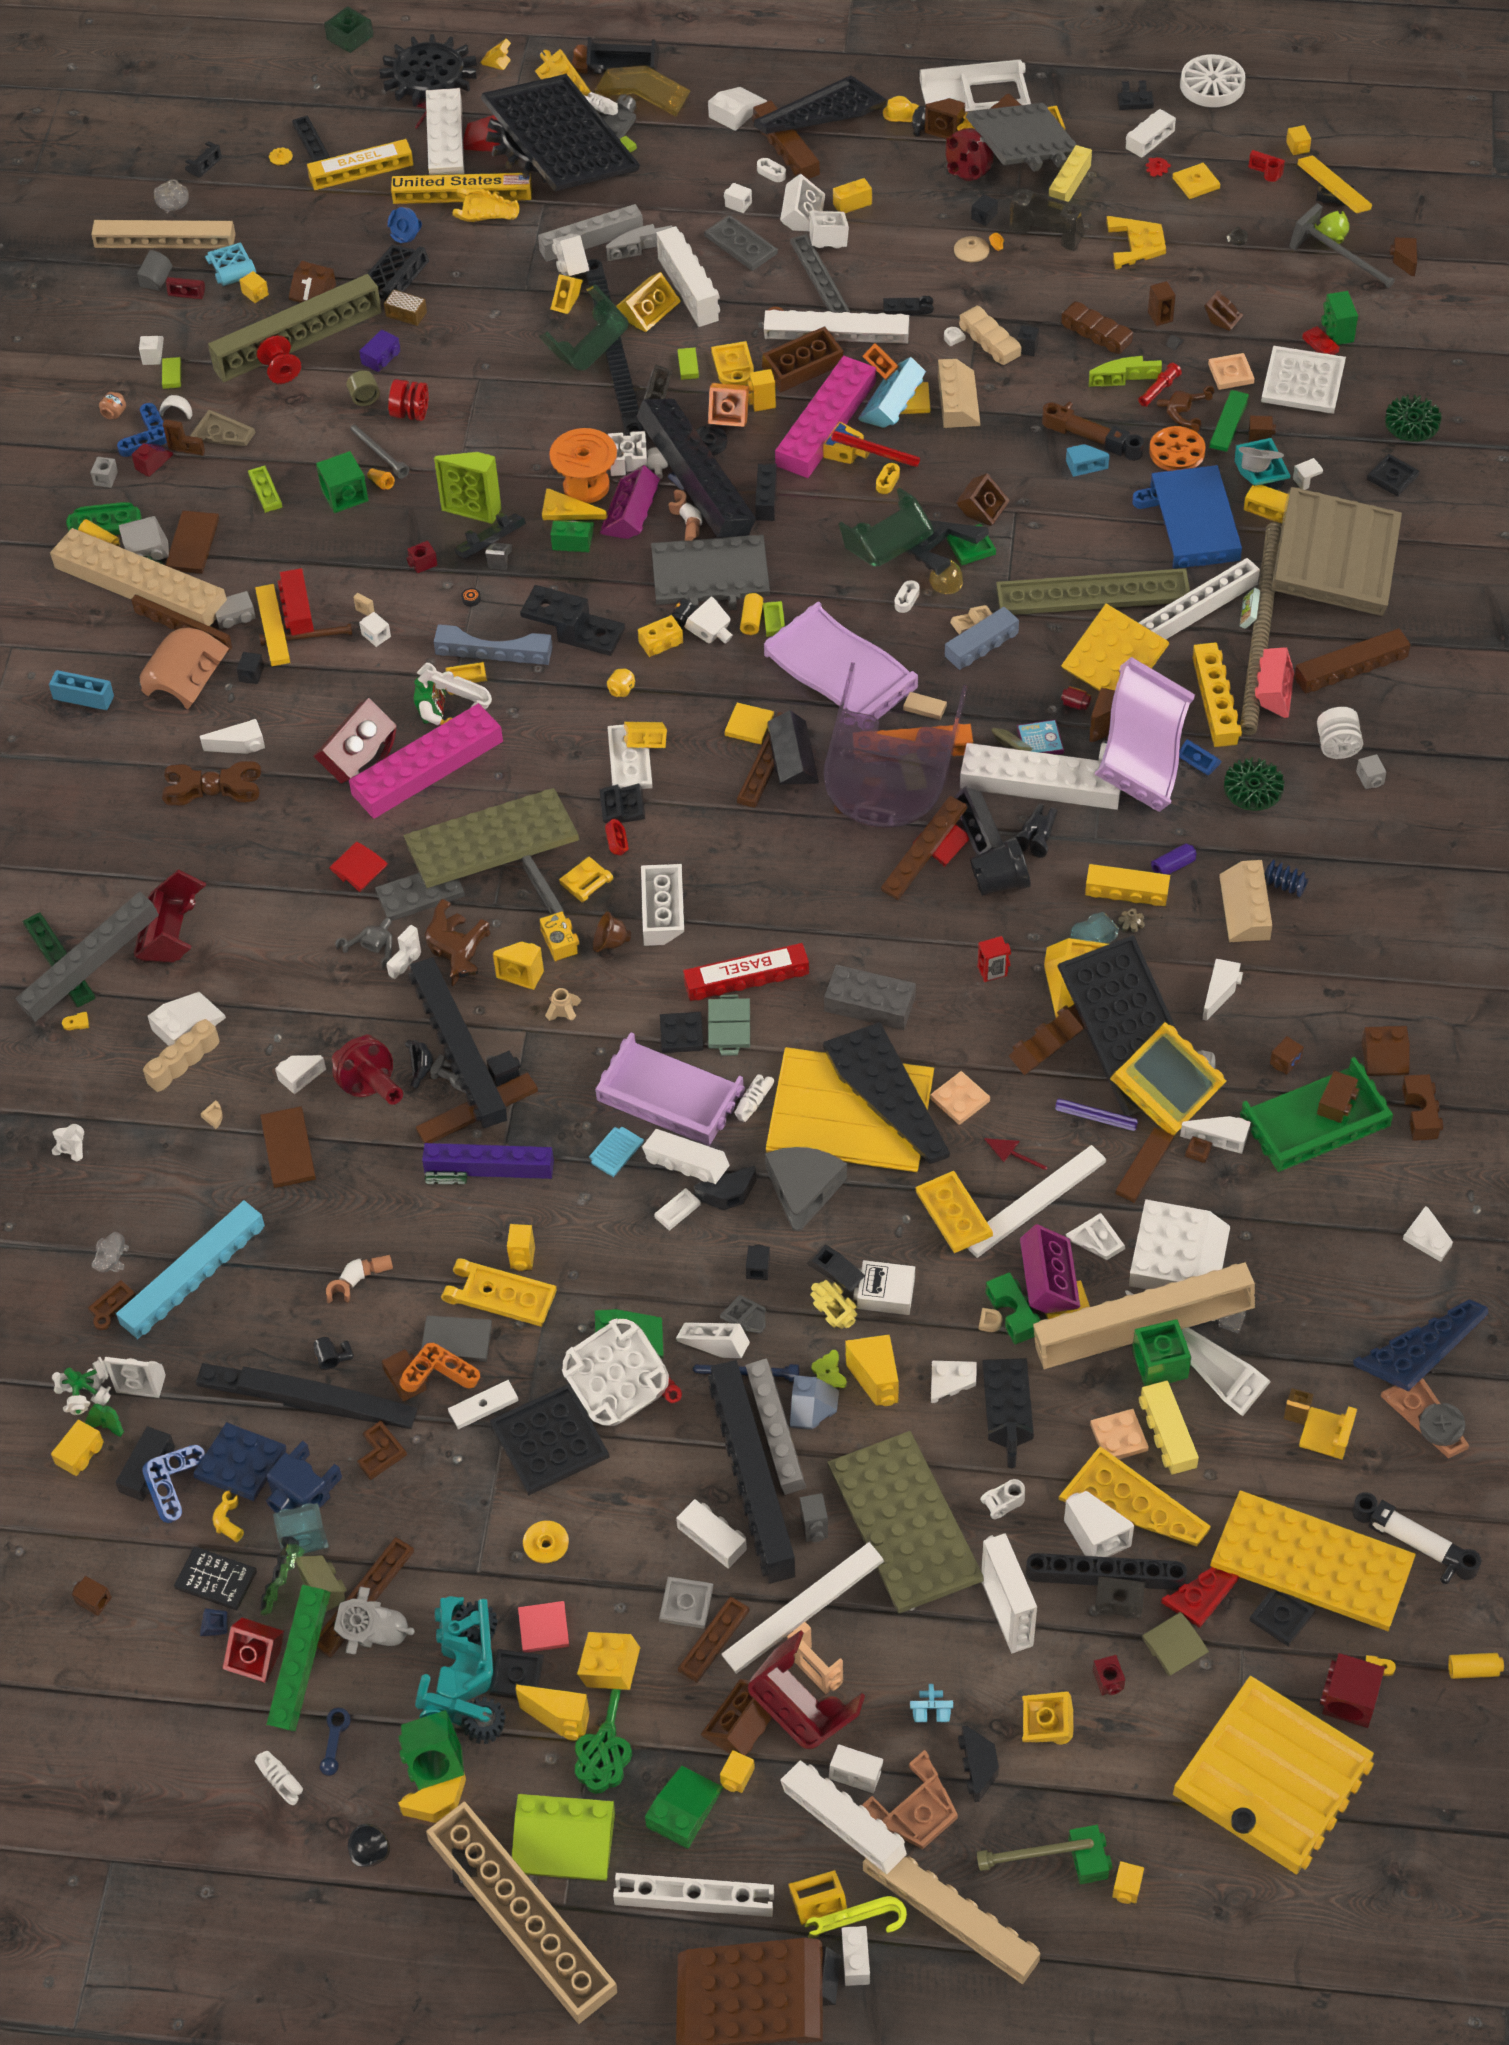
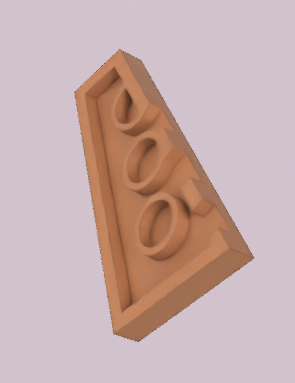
[1381,1378,1469,1459]

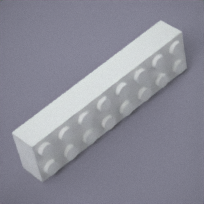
[960,743,1121,810]

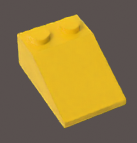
[516,1685,590,1741]

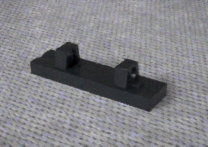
[454,512,526,559]

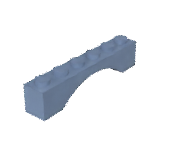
[434,625,553,665]

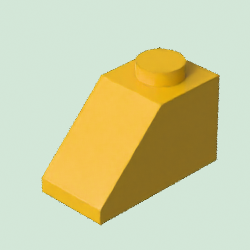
[551,274,582,314]

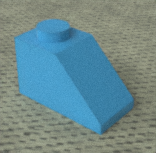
[1066,444,1109,477]

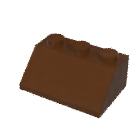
[701,1679,772,1755]

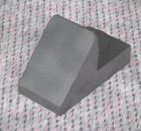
[486,543,512,570]

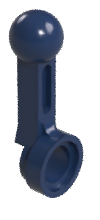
[320,1708,351,1776]

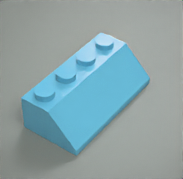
[858,357,926,428]

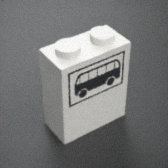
[853,1260,915,1315]

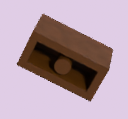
[1148,281,1176,326]
[1317,1070,1360,1123]

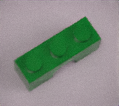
[985,1272,1040,1345]

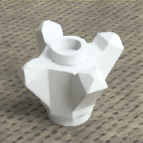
[52,1124,84,1161]

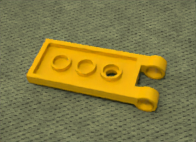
[441,1258,557,1327]

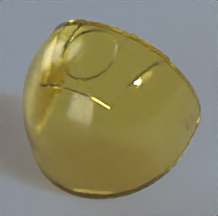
[929,561,963,594]

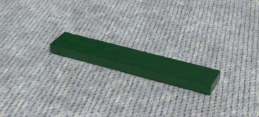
[22,912,96,1008]

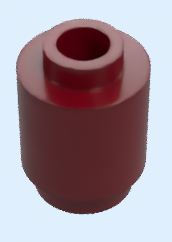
[1061,686,1092,710]

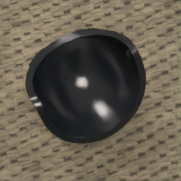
[348,1824,390,1867]

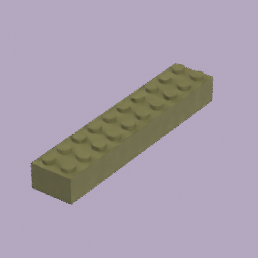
[208,274,382,383]

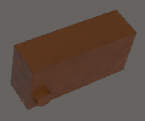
[762,326,844,393]

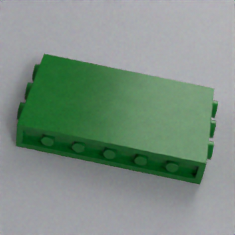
[1240,1057,1393,1172]

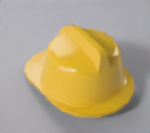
[883,96,919,122]

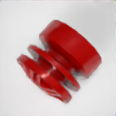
[388,379,429,421]

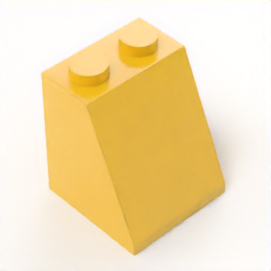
[845,1335,899,1406]

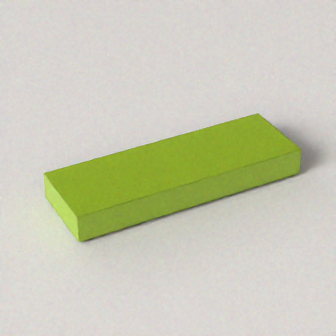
[248,466,283,513]

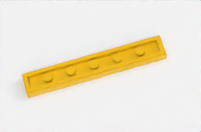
[1298,155,1372,214]
[255,584,291,666]

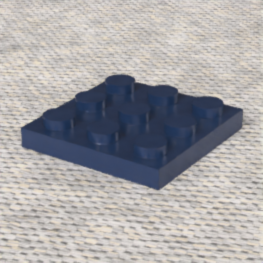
[193,1422,286,1501]

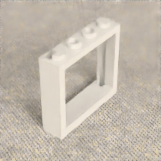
[981,1533,1037,1653]

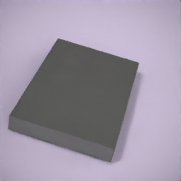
[421,1316,492,1362]

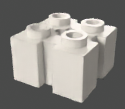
[608,431,647,476]

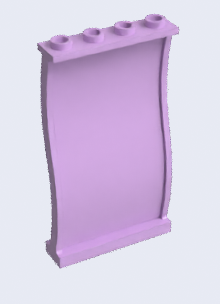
[764,601,918,731]
[1095,657,1195,812]

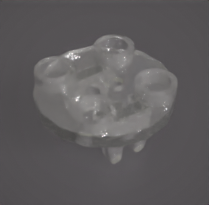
[154,180,189,213]
[92,1231,129,1273]

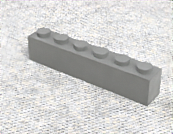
[538,204,643,262]
[746,1358,806,1495]

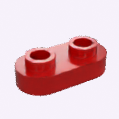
[605,819,629,856]

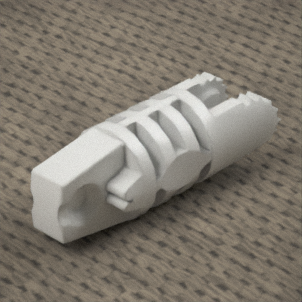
[584,92,618,115]
[735,1074,774,1122]
[255,1751,303,1805]

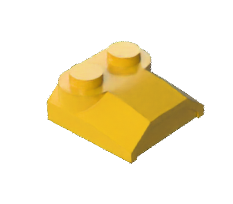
[1022,1692,1073,1745]

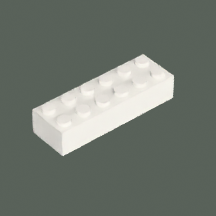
[426,88,465,175]
[656,226,720,327]

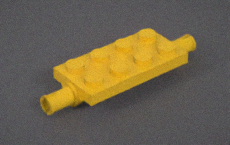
[535,49,591,96]

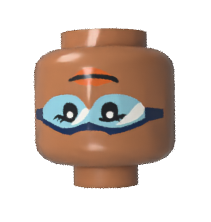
[99,392,126,419]

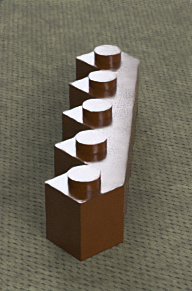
[1009,1005,1085,1075]

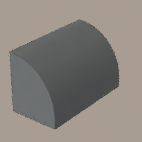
[137,250,173,291]

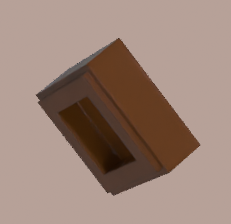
[1185,1136,1213,1163]

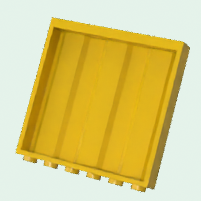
[1173,1675,1374,1875]

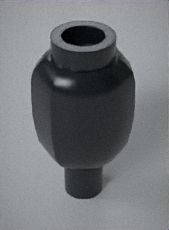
[912,106,925,137]

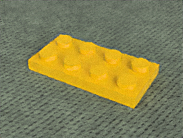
[915,1171,993,1253]

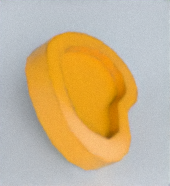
[989,233,1004,251]

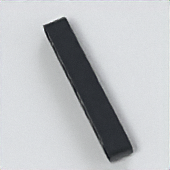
[1026,1553,1187,1590]

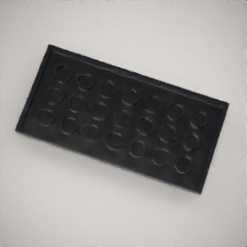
[1057,935,1203,1117]

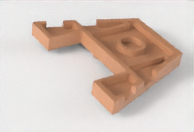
[862,1750,958,1850]

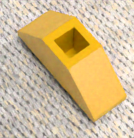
[398,1773,466,1823]

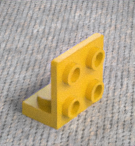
[1299,1406,1357,1460]

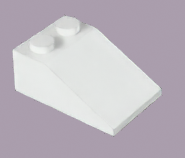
[708,87,767,131]
[148,992,226,1046]
[104,1357,166,1398]

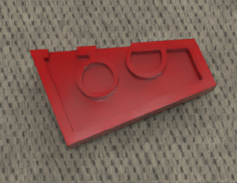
[1161,1567,1240,1628]

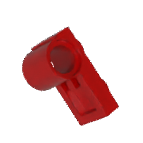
[1248,150,1285,182]

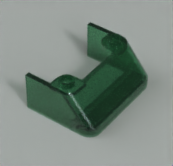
[538,284,628,371]
[838,487,934,566]

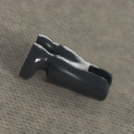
[1014,804,1058,858]

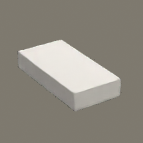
[654,1188,701,1231]

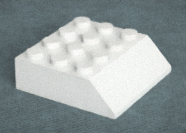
[1129,1199,1230,1289]

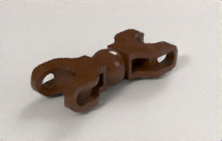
[162,761,261,806]

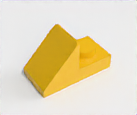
[480,39,511,70]

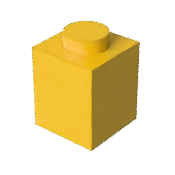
[1286,125,1311,155]
[239,271,269,303]
[720,1750,755,1793]
[1112,1861,1144,1904]

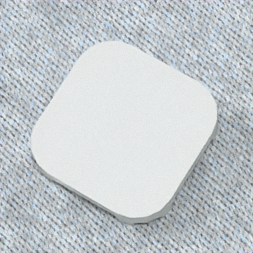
[562,1318,669,1426]

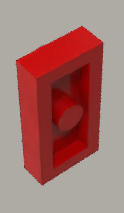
[1302,326,1340,355]

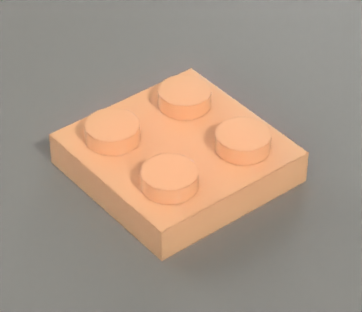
[1208,353,1254,390]
[930,1071,990,1125]
[1090,1409,1149,1459]

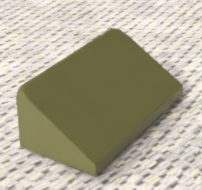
[992,728,1032,751]

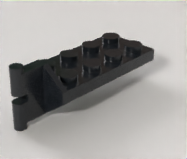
[982,1358,1034,1469]

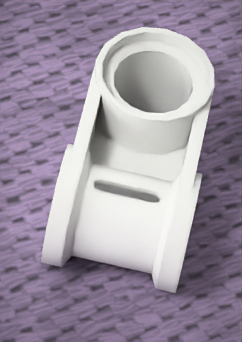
[980,1479,1025,1519]

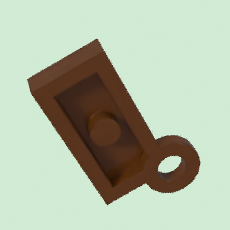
[88,1280,136,1330]

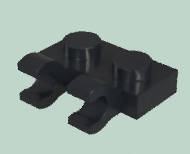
[1117,80,1154,110]

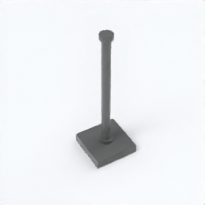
[1289,203,1395,288]

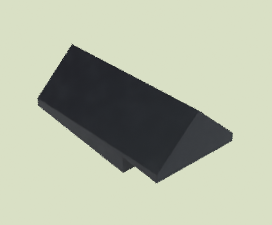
[767,710,819,785]

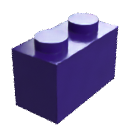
[359,330,400,372]

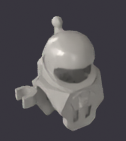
[334,1587,415,1654]

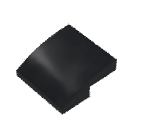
[600,783,646,823]

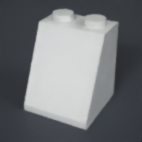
[1064,1491,1134,1557]

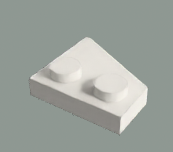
[1403,1206,1453,1262]
[1066,1213,1125,1260]

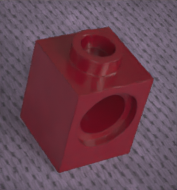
[406,541,438,574]
[1093,1655,1125,1695]

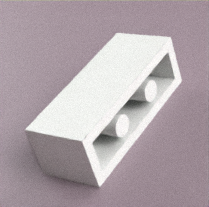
[1126,109,1176,158]
[677,1499,747,1569]

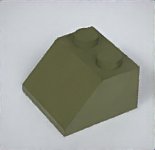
[295,1555,347,1612]

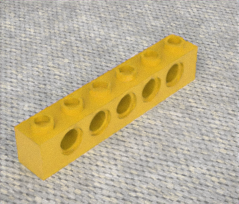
[1192,643,1242,747]

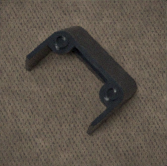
[586,37,660,76]

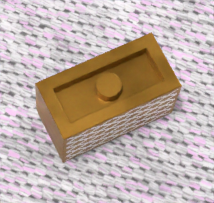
[384,289,427,326]

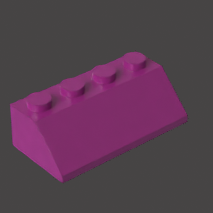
[600,465,660,539]
[1020,1224,1080,1313]

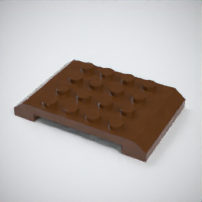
[676,1938,823,2045]

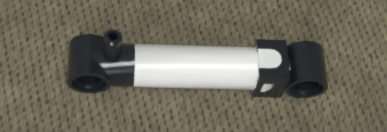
[1352,1492,1481,1584]

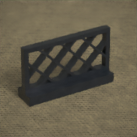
[367,245,429,301]

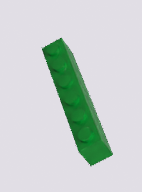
[266,1585,331,1731]

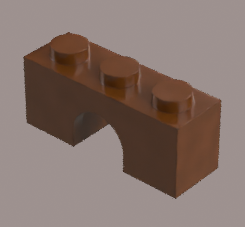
[1402,1074,1443,1141]

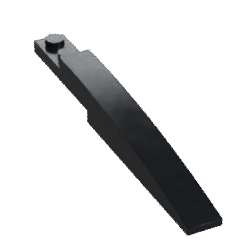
[196,1363,417,1429]

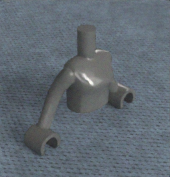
[335,918,393,968]

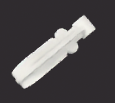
[417,663,492,710]

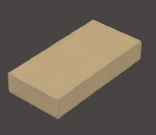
[903,692,947,720]

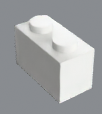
[842,1926,870,1986]

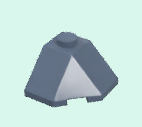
[790,1375,839,1430]

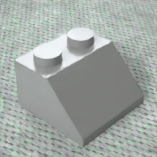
[119,516,169,561]

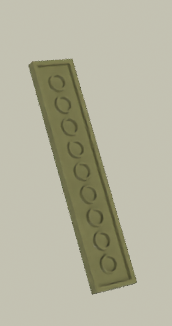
[996,568,1190,615]

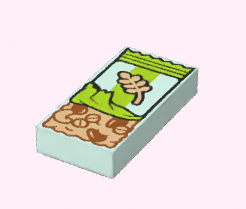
[1240,587,1260,629]

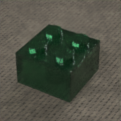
[324,6,373,53]

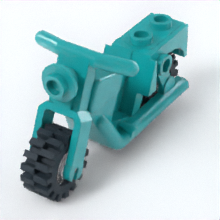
[415,1596,506,1744]

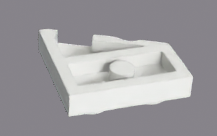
[931,1361,977,1403]

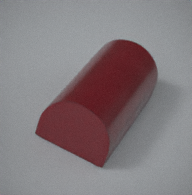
[166,277,205,299]

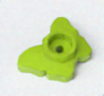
[811,1350,847,1388]

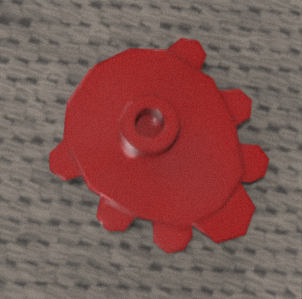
[1146,157,1171,177]

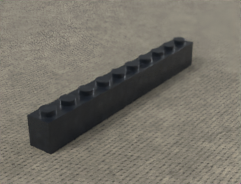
[408,957,507,1129]

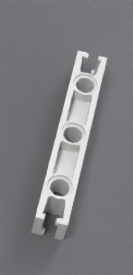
[613,1873,774,1917]

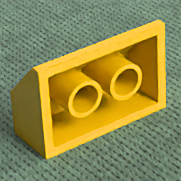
[615,272,681,332]

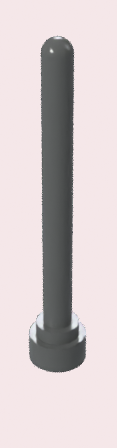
[350,425,410,479]

